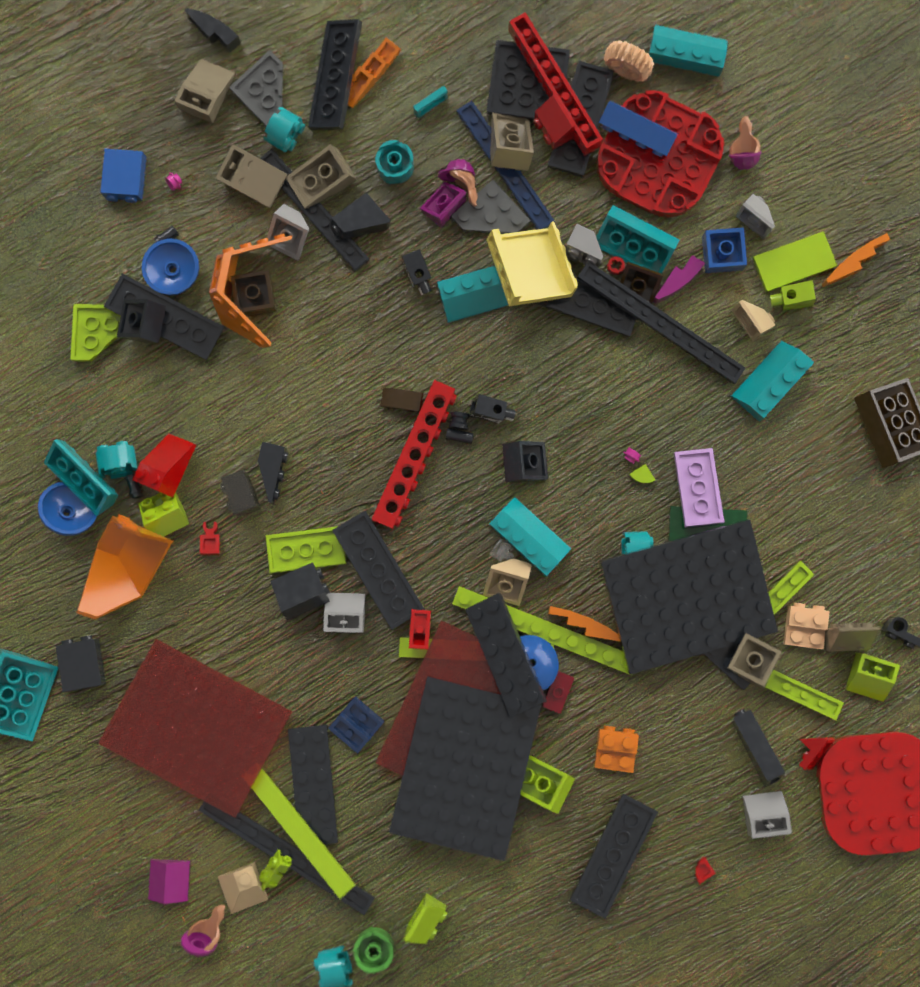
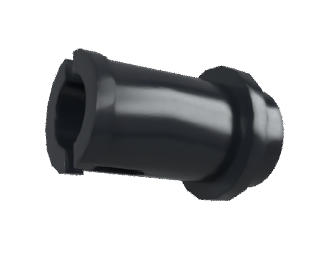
[154,225,179,242]
[125,474,144,499]

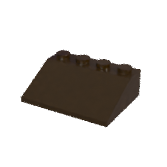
[854,378,920,468]

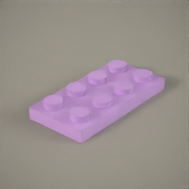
[674,448,724,528]

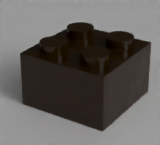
[230,270,277,317]

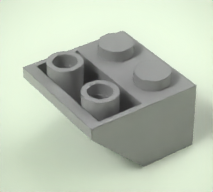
[565,224,603,268]
[323,593,365,633]
[742,791,792,838]

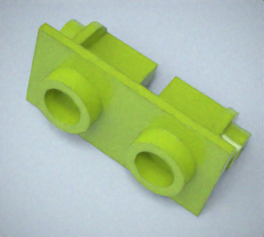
[259,849,291,891]

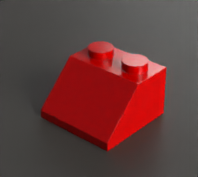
[533,94,576,150]

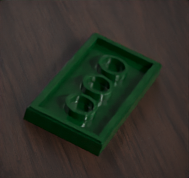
[668,506,747,541]

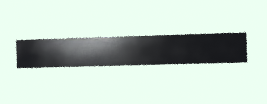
[259,148,370,272]

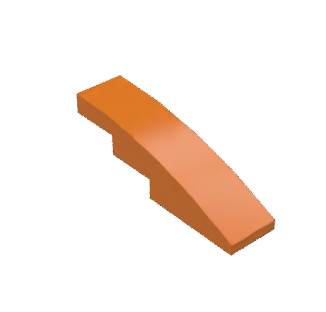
[348,37,402,108]
[822,233,890,287]
[548,606,620,641]

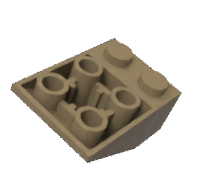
[175,59,235,123]
[216,144,288,208]
[825,623,879,651]

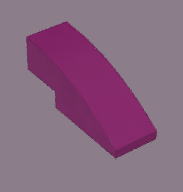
[653,255,705,304]

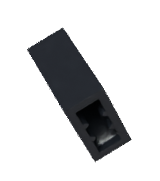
[330,193,391,240]

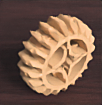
[604,41,654,82]

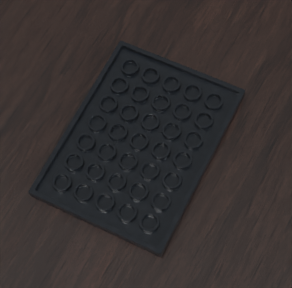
[600,519,778,675]
[389,676,541,861]

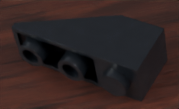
[258,442,289,504]

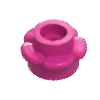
[165,172,182,191]
[623,447,641,464]

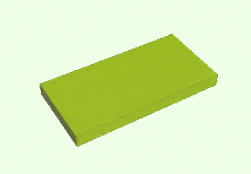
[752,231,837,293]
[265,526,347,574]

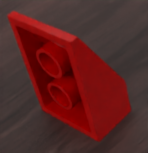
[132,434,196,497]

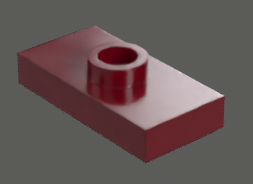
[542,671,574,714]

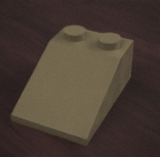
[490,113,534,171]
[286,144,357,209]

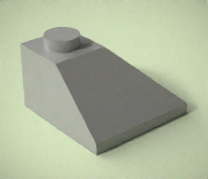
[735,194,775,239]
[267,204,309,261]

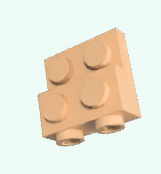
[783,603,830,650]

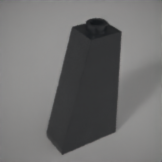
[732,709,785,787]

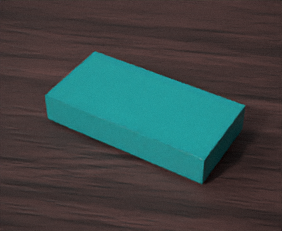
[413,86,448,118]

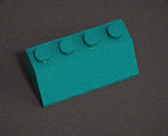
[648,25,727,77]
[596,205,680,274]
[437,266,509,323]
[731,341,814,421]
[43,439,119,516]
[489,497,571,577]

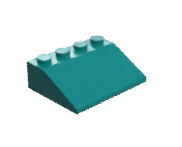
[0,648,59,741]

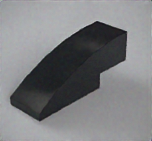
[184,8,241,53]

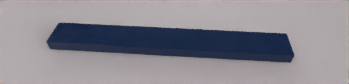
[456,100,555,230]

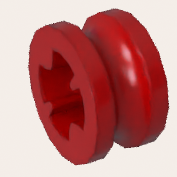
[607,257,625,275]

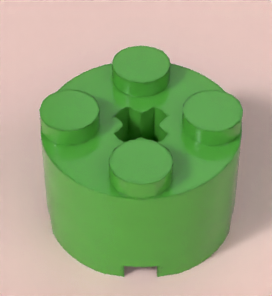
[354,927,394,973]

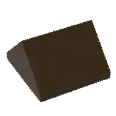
[620,262,664,304]

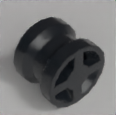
[449,412,470,430]

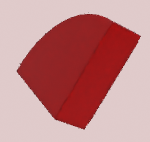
[695,856,716,884]

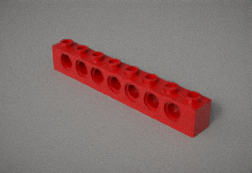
[508,12,603,156]
[371,380,457,530]

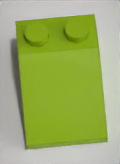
[520,755,575,814]
[404,893,447,944]

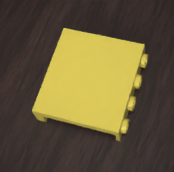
[487,222,578,306]

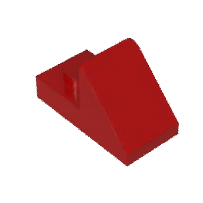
[409,609,431,650]
[799,737,835,770]

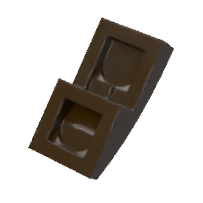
[380,387,423,412]

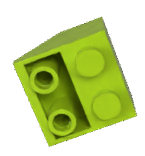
[138,492,189,537]
[845,653,900,702]

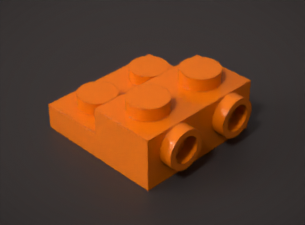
[594,725,639,773]

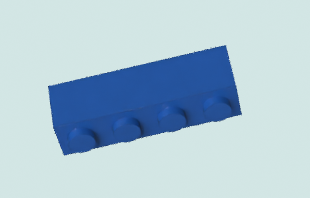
[599,101,678,157]

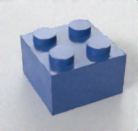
[702,228,747,273]

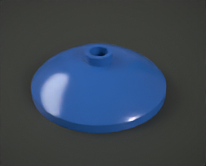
[142,239,199,295]
[38,482,97,536]
[520,635,559,690]

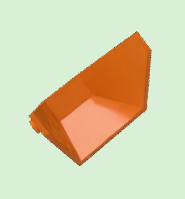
[209,234,292,348]
[77,514,173,620]

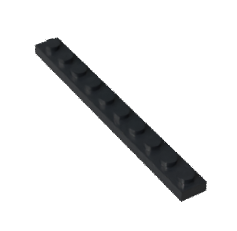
[577,261,745,384]
[199,793,375,915]

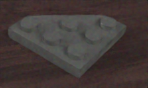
[229,50,284,126]
[451,180,530,233]

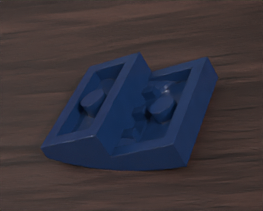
[328,696,385,754]

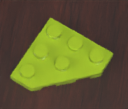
[70,304,121,362]

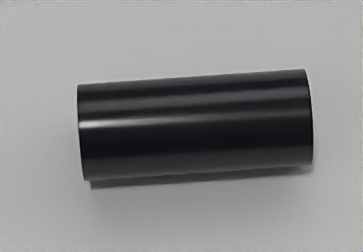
[446,428,474,444]

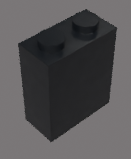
[270,562,330,621]
[56,635,106,692]

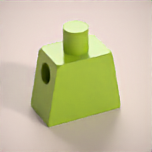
[770,280,816,310]

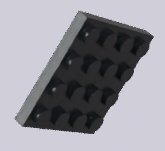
[486,40,570,120]

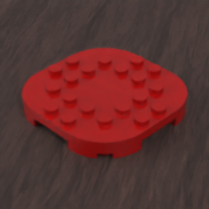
[597,90,724,217]
[816,731,920,855]

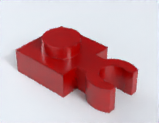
[199,522,220,555]

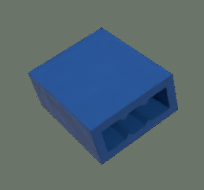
[101,149,146,203]

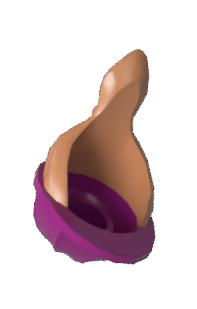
[728,116,762,170]
[438,159,478,207]
[181,905,226,958]

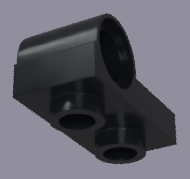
[881,617,920,649]

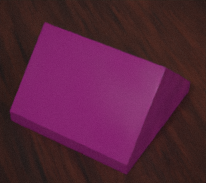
[420,181,466,228]
[148,859,190,904]

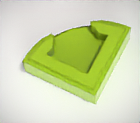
[629,464,655,483]

